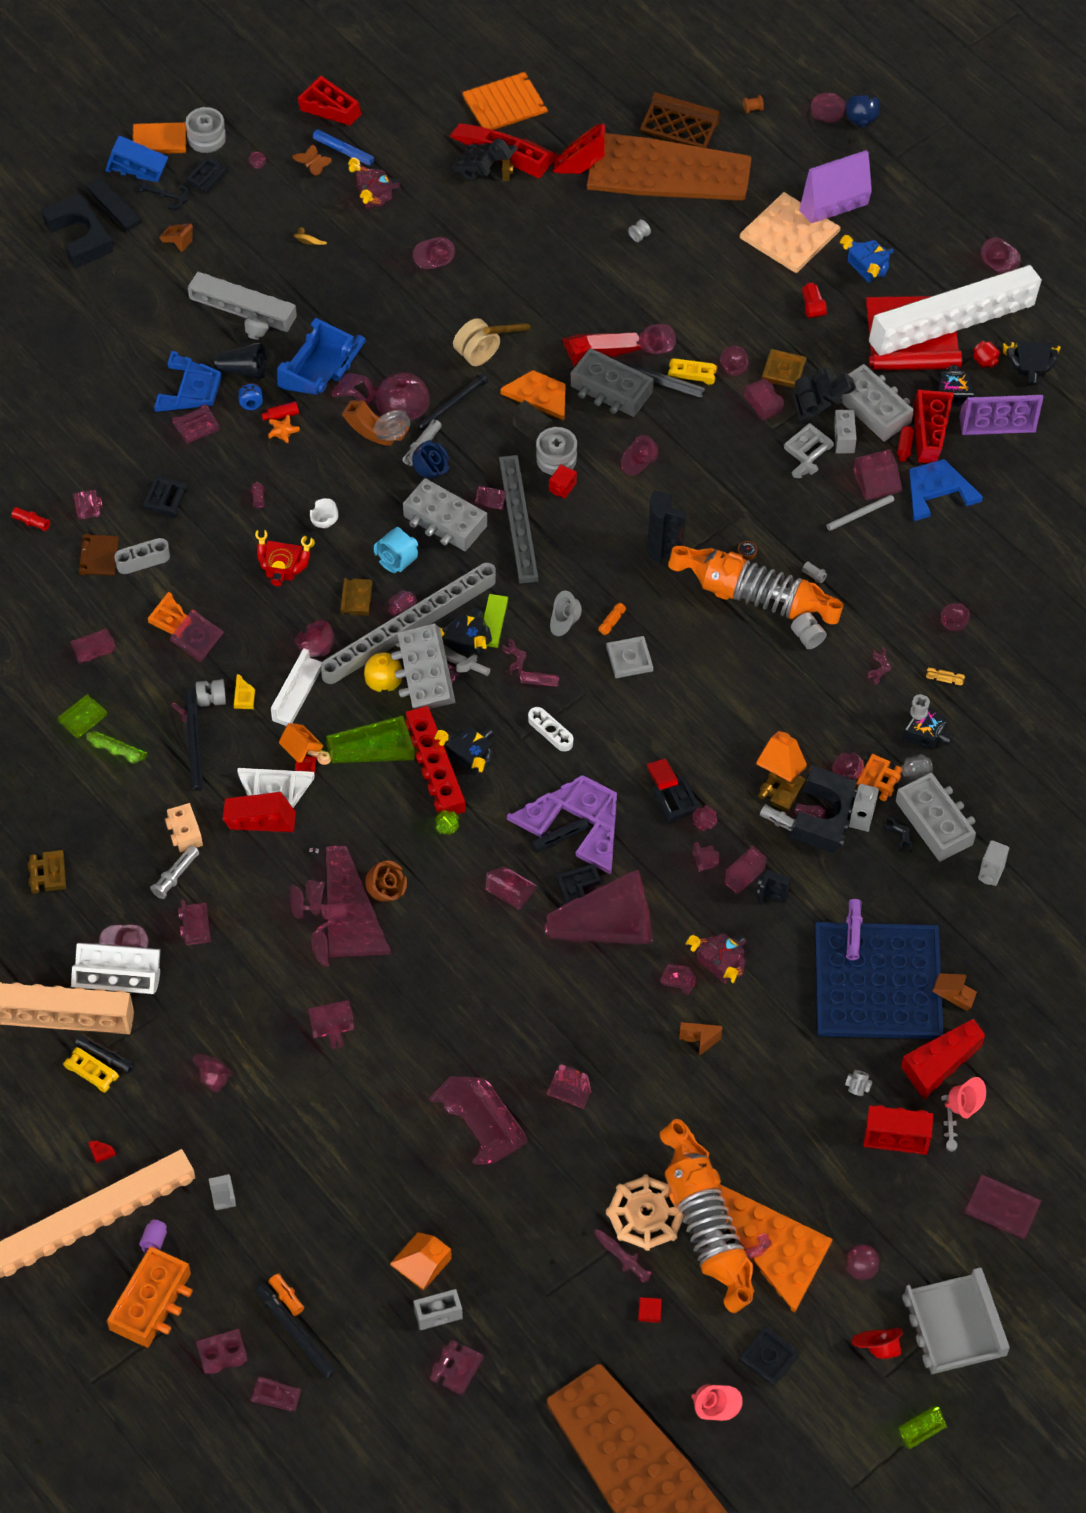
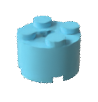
[374,527,418,573]

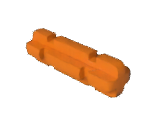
[598,603,626,635]

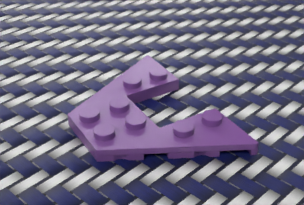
[507,775,617,874]

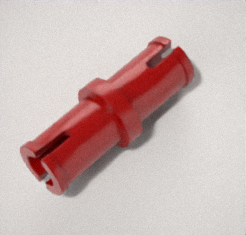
[12,507,50,531]

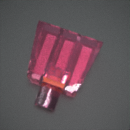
[547,1065,592,1109]

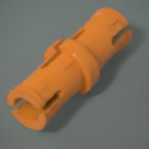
[269,1273,305,1316]

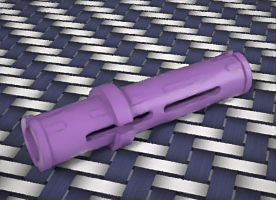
[846,899,863,960]

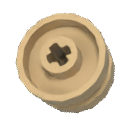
[453,318,500,366]

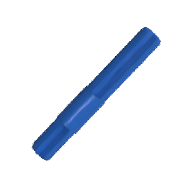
[313,130,374,166]

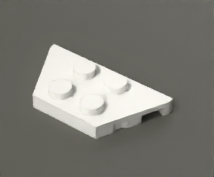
[237,768,315,808]

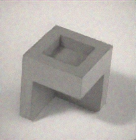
[209,1174,236,1210]

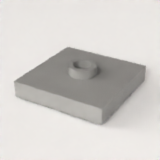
[606,636,653,678]

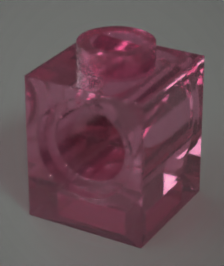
[73,490,103,520]

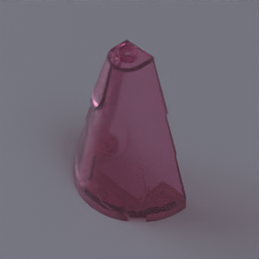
[544,870,653,945]

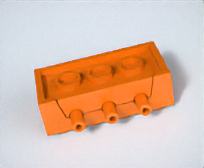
[107,1246,193,1348]

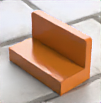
[279,722,323,763]

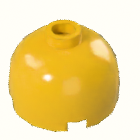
[364,652,403,692]

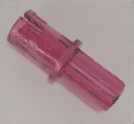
[520,671,560,687]

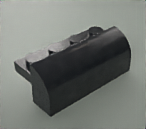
[647,490,686,563]

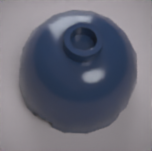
[845,95,880,127]
[412,440,449,479]

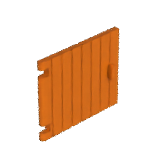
[462,72,548,130]

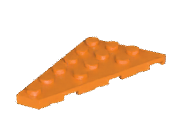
[719,1184,833,1312]

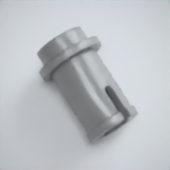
[802,561,827,583]

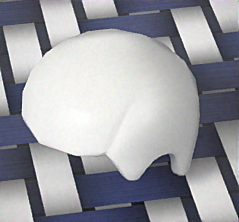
[310,498,338,528]

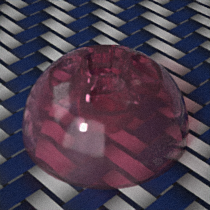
[375,372,430,421]

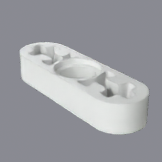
[528,707,573,751]

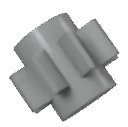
[845,1070,872,1096]

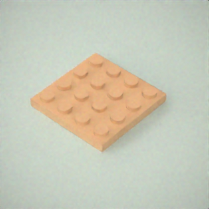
[740,192,840,273]

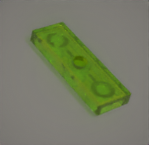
[86,731,147,763]

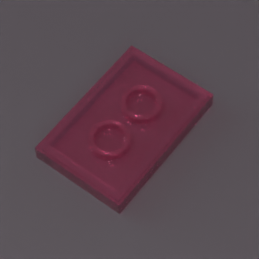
[965,1175,1041,1239]

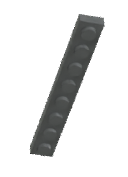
[499,455,538,584]

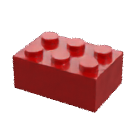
[863,1105,933,1155]

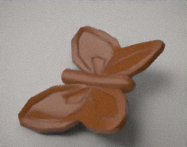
[293,145,332,176]

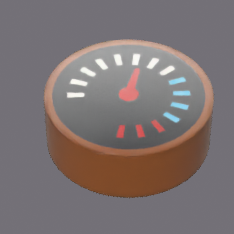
[738,541,757,560]

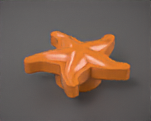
[268,415,300,443]

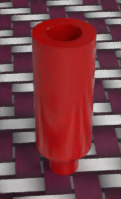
[261,401,299,421]
[897,426,915,462]

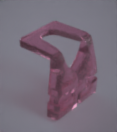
[331,373,377,405]

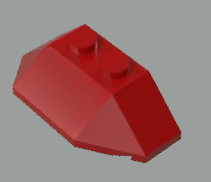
[553,123,606,174]

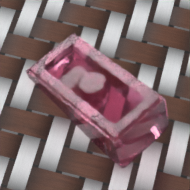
[250,1376,301,1412]

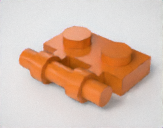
[855,754,902,801]

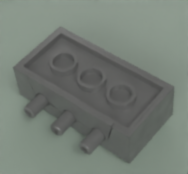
[571,348,654,417]

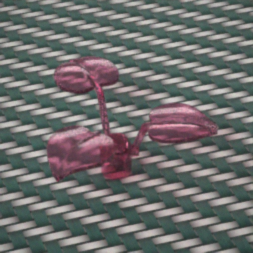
[290,880,346,967]

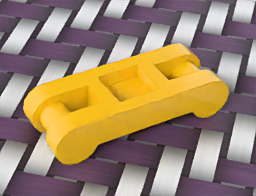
[667,359,717,385]
[63,1047,119,1093]

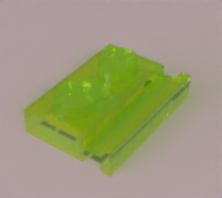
[58,694,107,739]

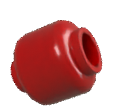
[973,341,1000,368]

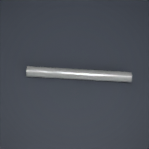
[826,494,894,531]

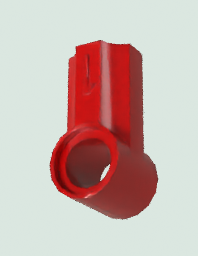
[802,283,827,318]

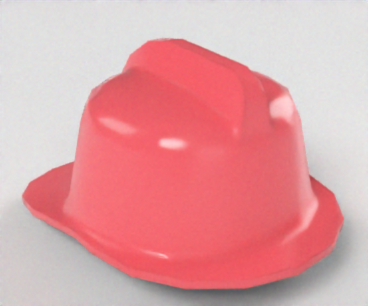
[945,1077,986,1119]
[691,1384,742,1421]

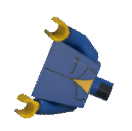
[840,235,893,283]

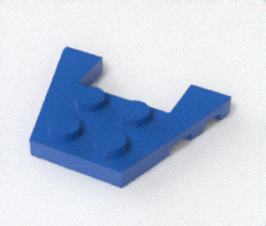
[154,351,222,412]
[909,459,983,521]

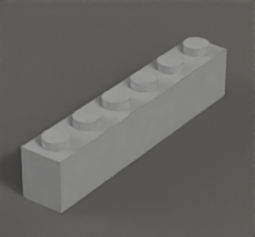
[188,272,297,332]

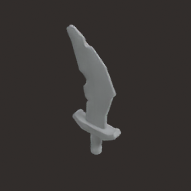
[396,642,490,676]

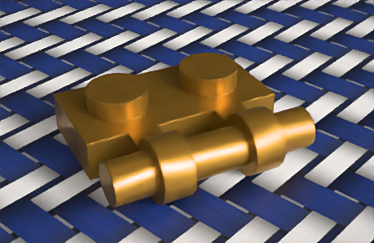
[758,772,806,813]
[28,850,66,894]

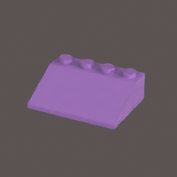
[799,150,872,224]
[959,395,1043,435]

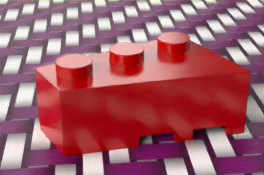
[297,76,362,126]
[223,792,296,832]

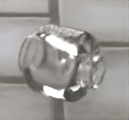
[902,754,933,782]

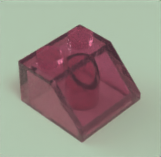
[853,449,902,500]

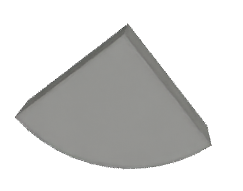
[791,461,818,478]

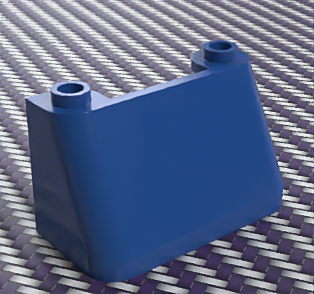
[277,318,355,395]

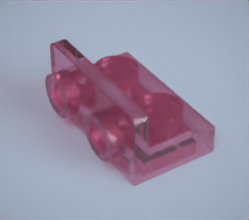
[71,628,116,664]
[178,900,211,945]

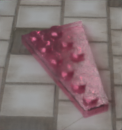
[326,846,391,957]

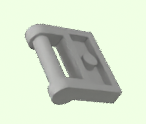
[784,423,834,463]

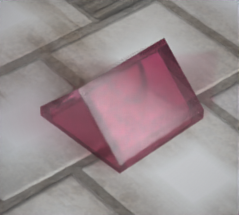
[486,866,537,910]

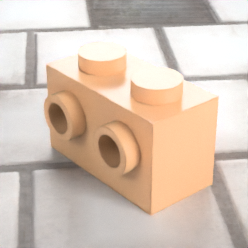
[165,803,203,853]

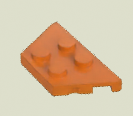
[501,370,565,420]

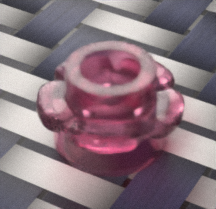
[249,152,266,168]

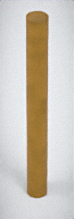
[483,323,530,334]

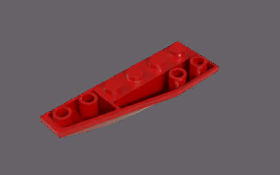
[450,124,558,179]

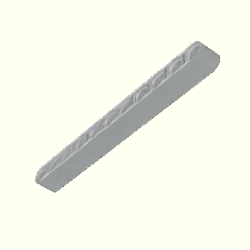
[321,563,496,684]

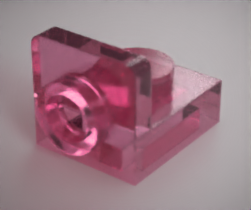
[660,964,696,995]

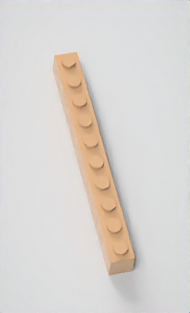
[0,1149,195,1278]

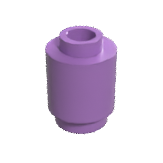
[139,1220,167,1252]

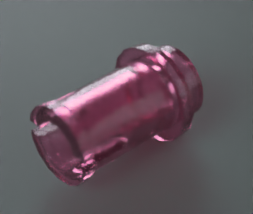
[250,483,265,508]

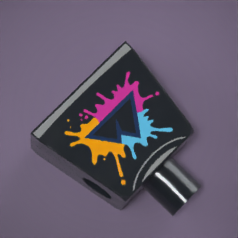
[939,365,974,406]
[903,706,954,750]

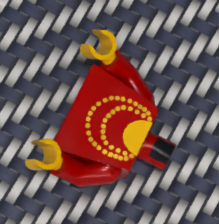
[255,530,315,586]

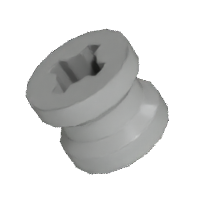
[628,219,651,242]

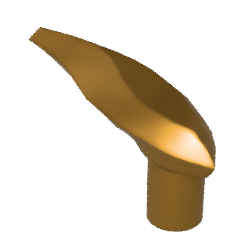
[294,228,327,245]

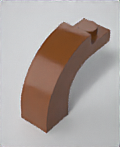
[342,401,410,446]

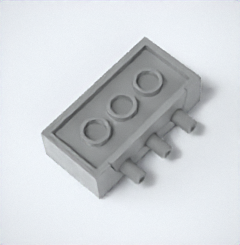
[841,364,914,441]
[403,478,487,552]
[391,623,456,709]
[896,772,976,862]

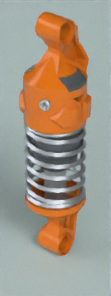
[668,546,843,624]
[660,1119,755,1313]

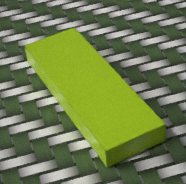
[484,594,508,648]

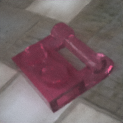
[172,404,220,444]

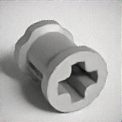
[910,694,930,720]

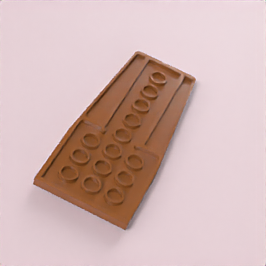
[587,133,751,200]
[547,1364,727,1513]

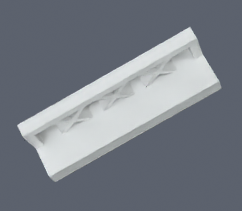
[271,648,322,726]

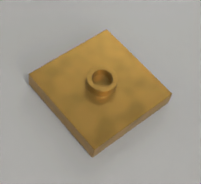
[761,349,806,388]

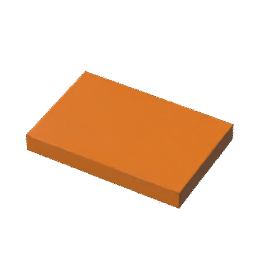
[133,122,186,154]

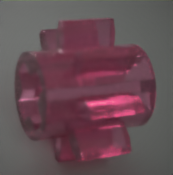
[692,805,717,831]

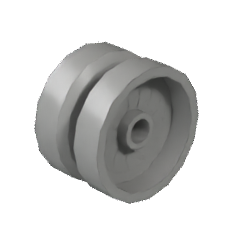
[185,107,226,153]
[536,427,577,475]

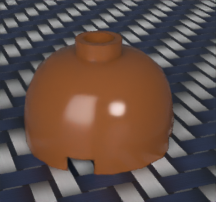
[365,860,407,902]

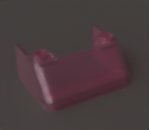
[429,1076,528,1164]

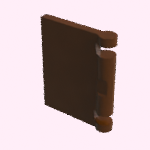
[78,533,119,576]

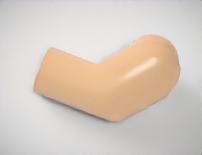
[307,750,331,765]

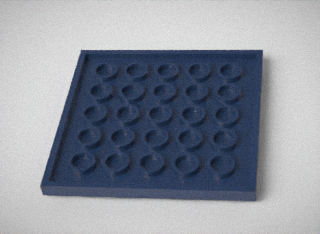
[815,922,943,1039]

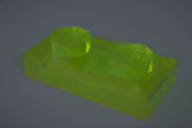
[898,1406,947,1449]

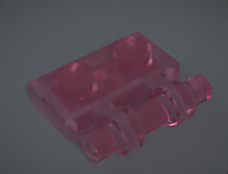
[430,1340,484,1396]

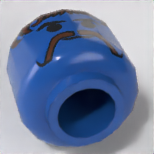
[238,383,263,410]

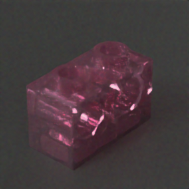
[196,1329,247,1374]

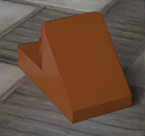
[159,223,193,252]
[932,974,977,1011]
[679,1022,722,1055]

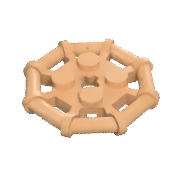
[606,1174,685,1251]

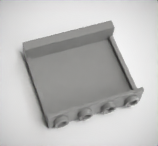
[903,1267,1010,1374]

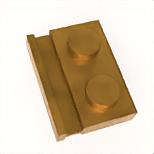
[341,578,372,616]

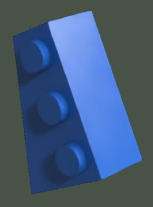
[105,135,168,183]

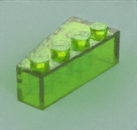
[327,716,414,763]

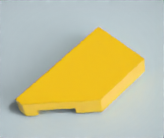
[234,674,255,709]

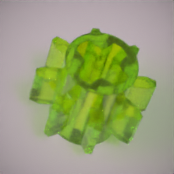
[434,810,459,835]

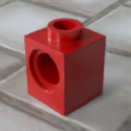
[549,464,577,499]

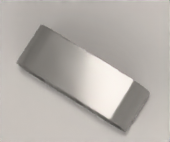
[114,538,170,574]

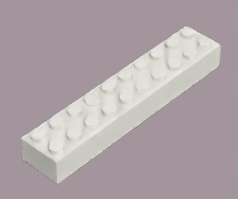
[869,265,1042,356]

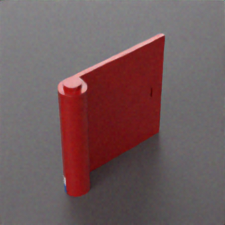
[866,296,962,370]

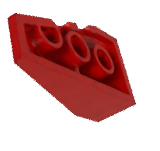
[562,333,643,367]

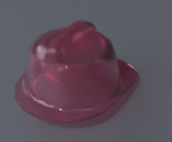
[413,237,455,269]
[981,237,1021,274]
[636,324,676,354]
[621,435,659,476]
[99,925,148,948]
[192,1054,234,1092]

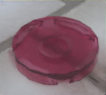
[810,93,845,123]

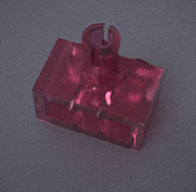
[308,1000,354,1049]

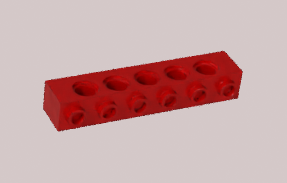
[403,706,466,818]

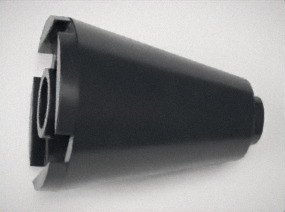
[214,343,267,380]

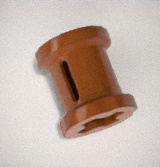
[743,95,764,113]

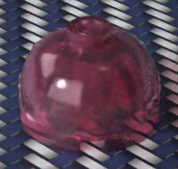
[295,620,335,657]

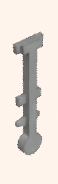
[941,1095,957,1152]

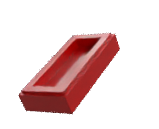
[647,759,678,790]

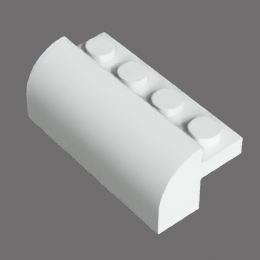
[71,943,160,994]

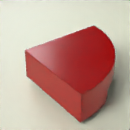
[88,1141,116,1163]

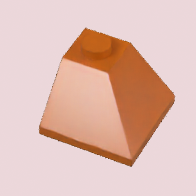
[756,731,807,782]
[390,1232,451,1291]

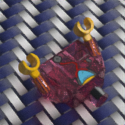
[348,158,400,209]
[685,933,746,984]

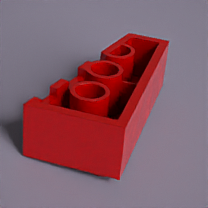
[913,390,954,463]
[901,1019,985,1100]

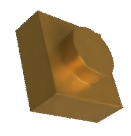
[502,159,513,181]

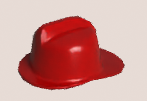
[851,1328,903,1359]

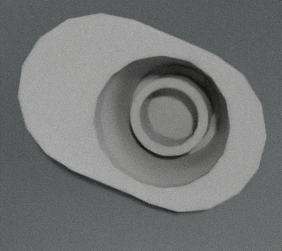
[550,590,582,636]

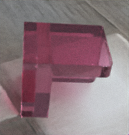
[475,486,506,510]
[693,842,719,871]

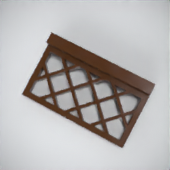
[640,92,720,148]

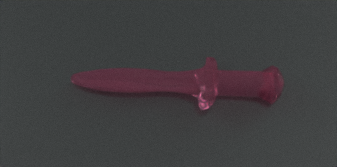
[595,1230,650,1282]

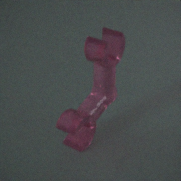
[502,639,526,676]
[867,647,891,685]

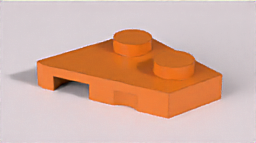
[148,592,191,639]

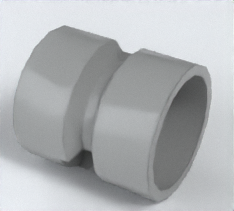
[791,612,827,649]
[196,679,226,707]

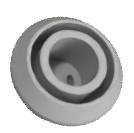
[244,318,269,339]

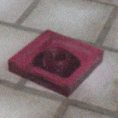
[169,609,224,662]

